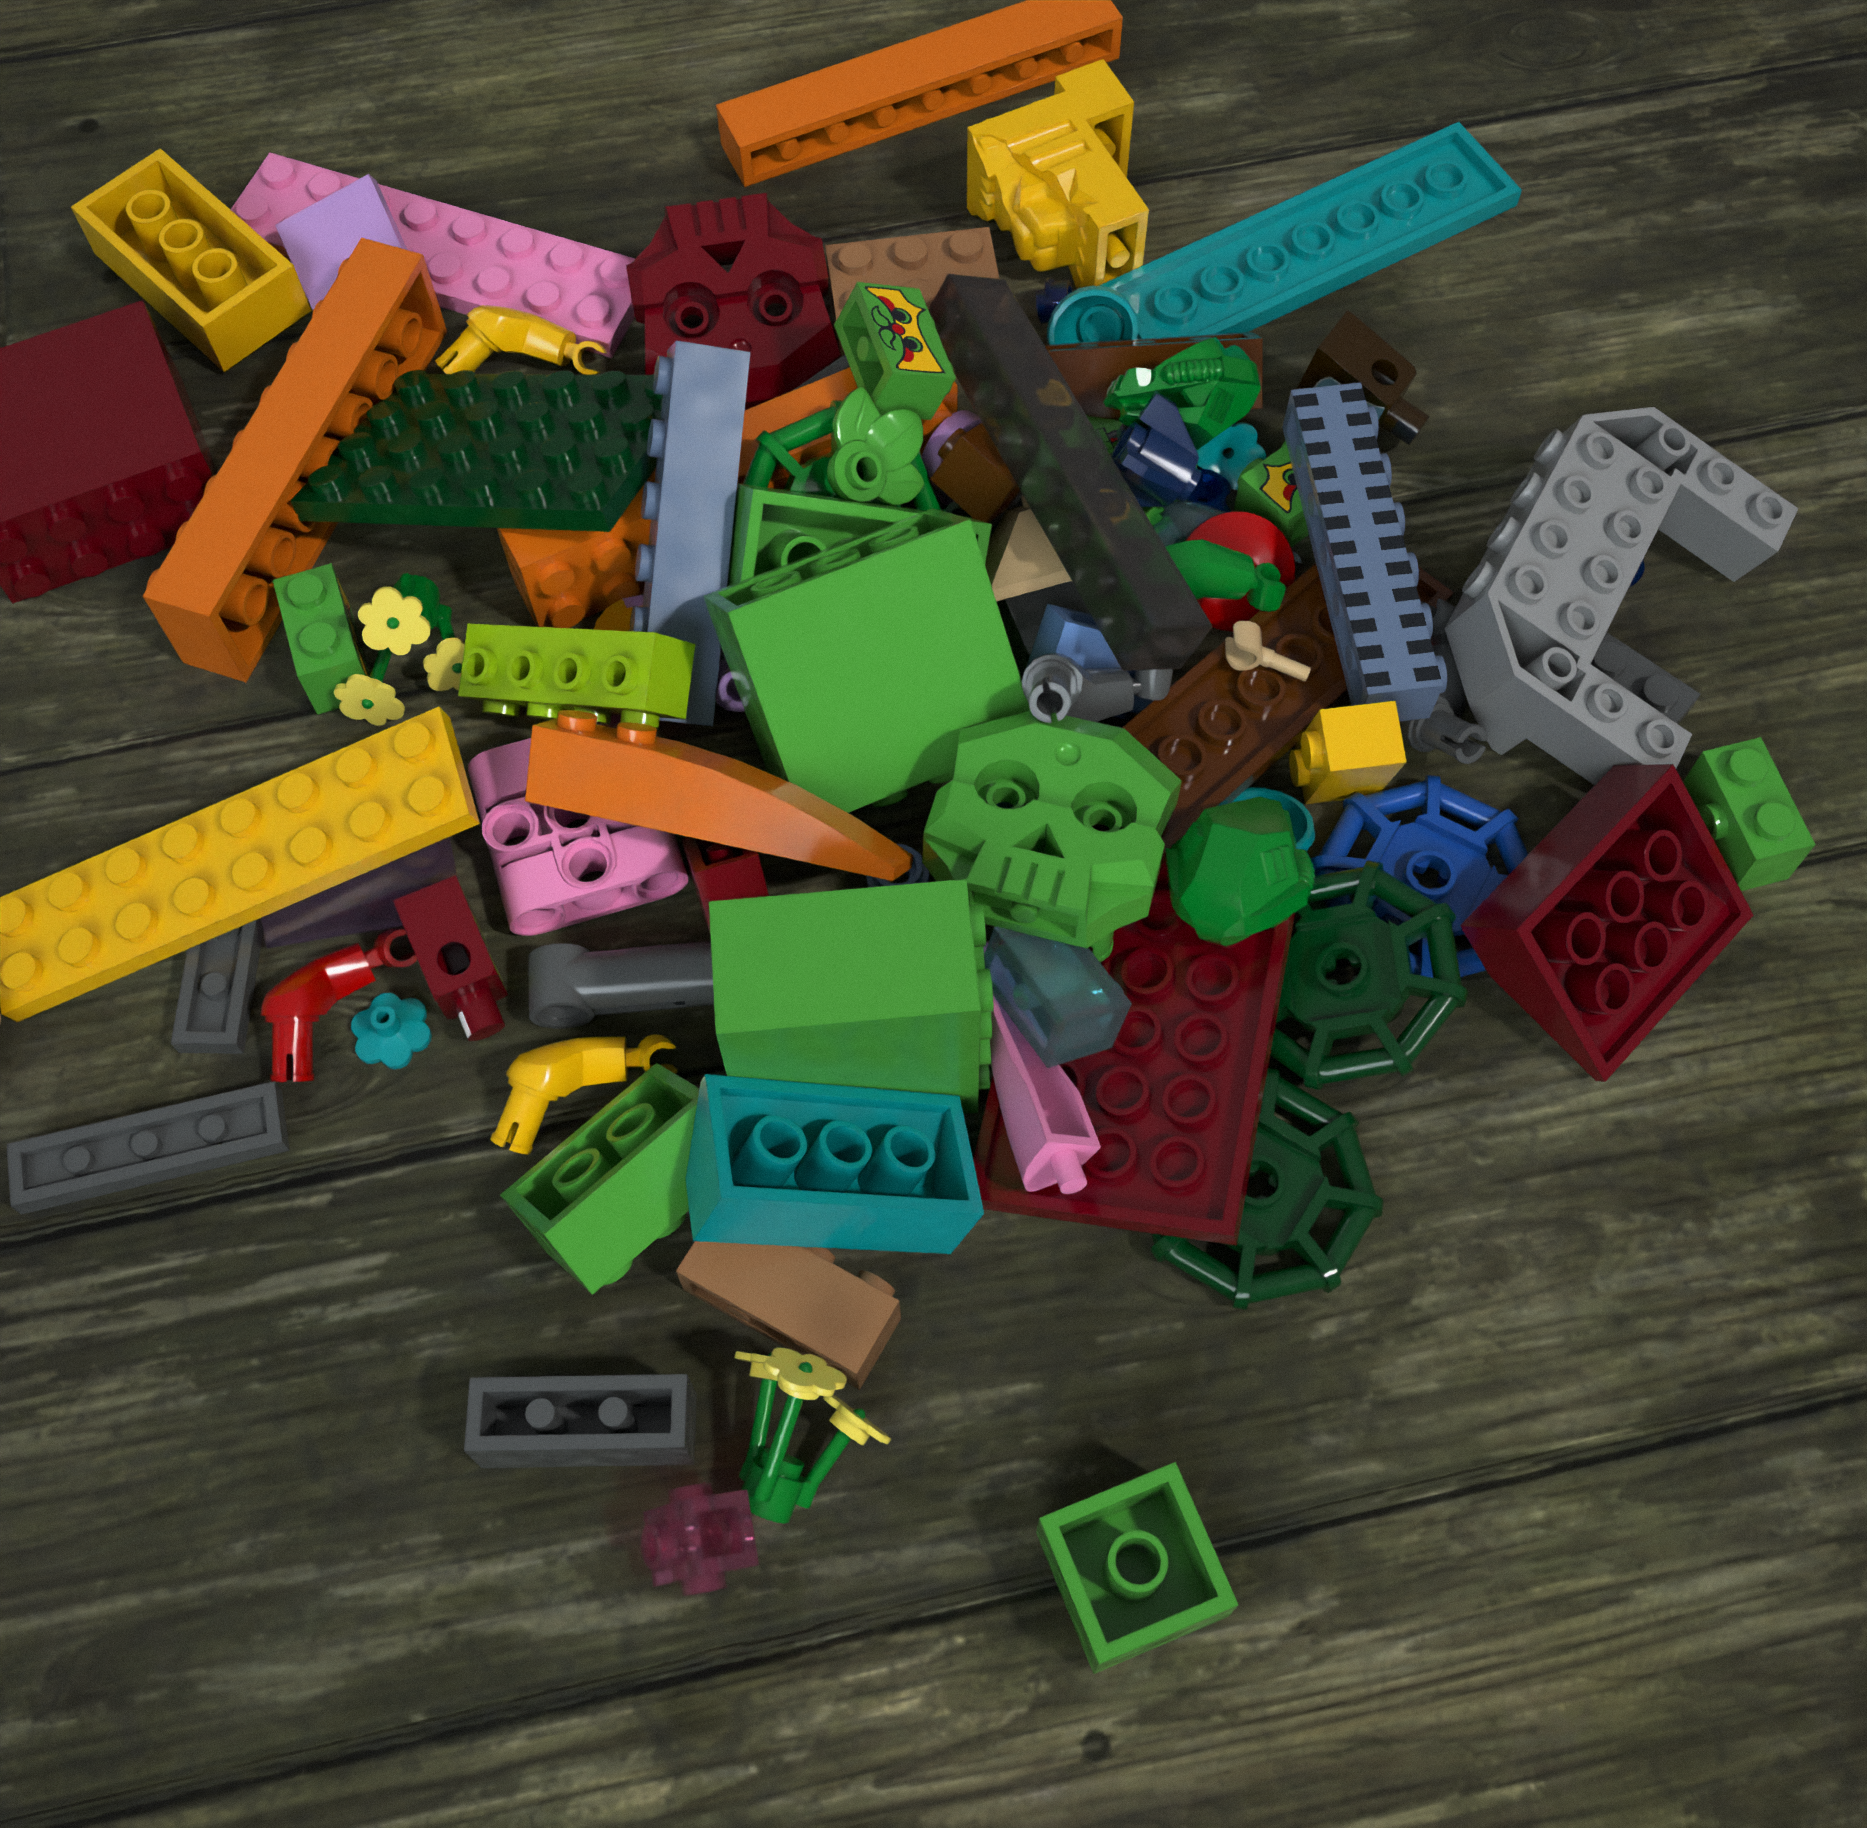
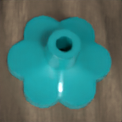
[1197,422,1266,490]
[351,993,432,1070]

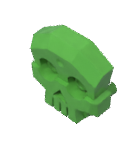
[922,710,1182,963]

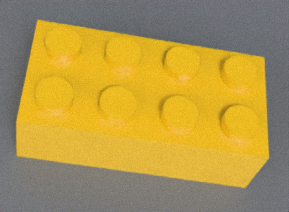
[71,149,312,372]

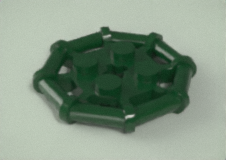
[1270,860,1468,1090]
[1150,1068,1384,1310]

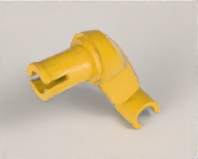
[435,305,607,375]
[490,1034,677,1155]

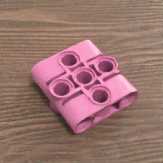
[468,714,688,936]

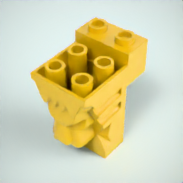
[967,59,1149,289]

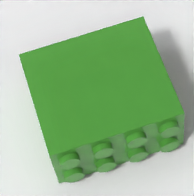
[703,508,1030,813]
[709,879,994,1114]

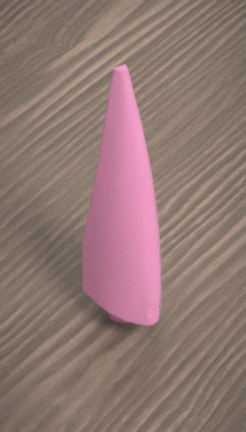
[983,942,1101,1194]

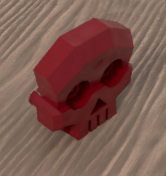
[626,193,841,410]

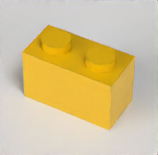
[1289,701,1407,805]

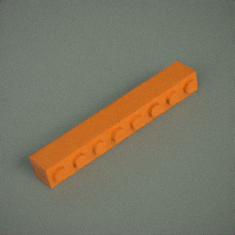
[716,0,1123,187]

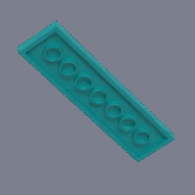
[1100,122,1522,339]

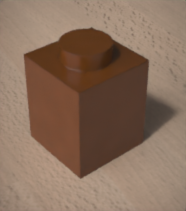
[930,420,1039,523]

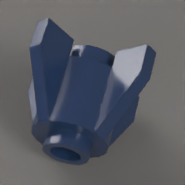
[1089,391,1202,507]

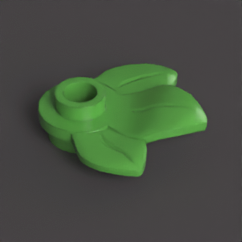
[827,387,924,506]

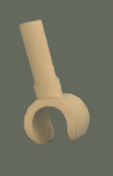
[1225,621,1311,682]

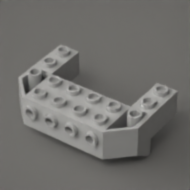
[1444,407,1798,785]

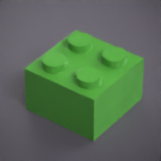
[1036,1462,1238,1674]

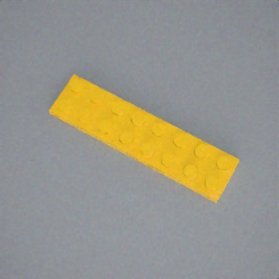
[0,706,480,1022]

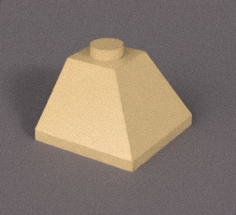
[985,487,1108,601]

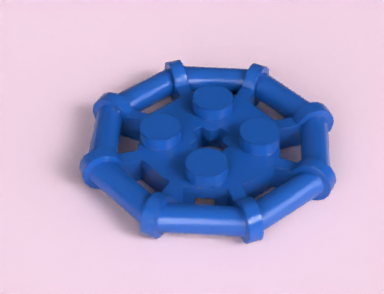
[1311,775,1528,978]

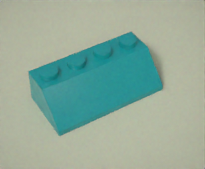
[686,1074,984,1254]

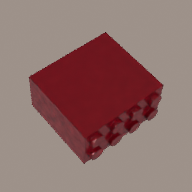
[0,300,218,604]

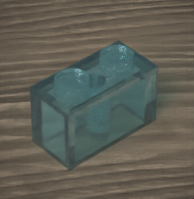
[984,927,1132,1068]

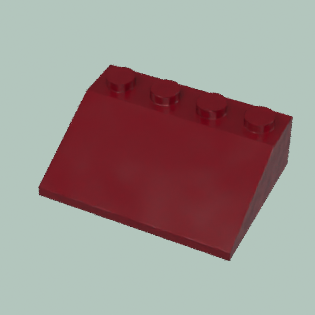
[1460,764,1754,1082]

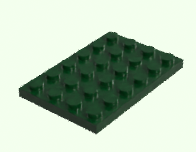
[291,370,663,532]

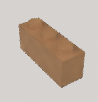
[676,1241,901,1390]

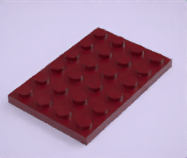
[973,862,1295,1246]

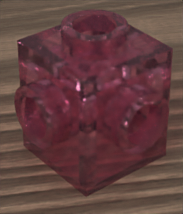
[641,1483,759,1597]

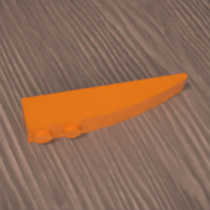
[525,710,914,881]

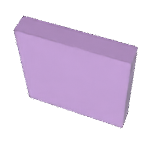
[275,174,407,310]

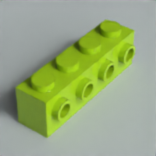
[458,624,696,729]

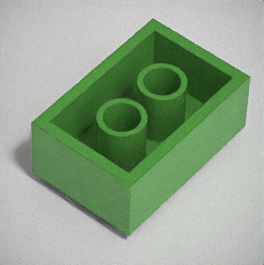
[500,1063,699,1295]

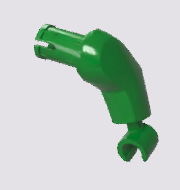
[1105,523,1286,612]

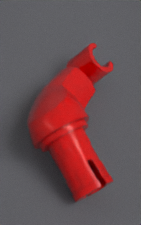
[260,929,417,1082]

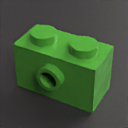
[1683,737,1816,891]

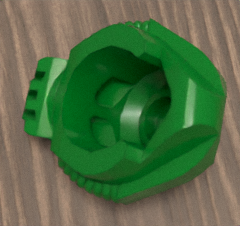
[1103,337,1261,450]
[1165,796,1315,946]

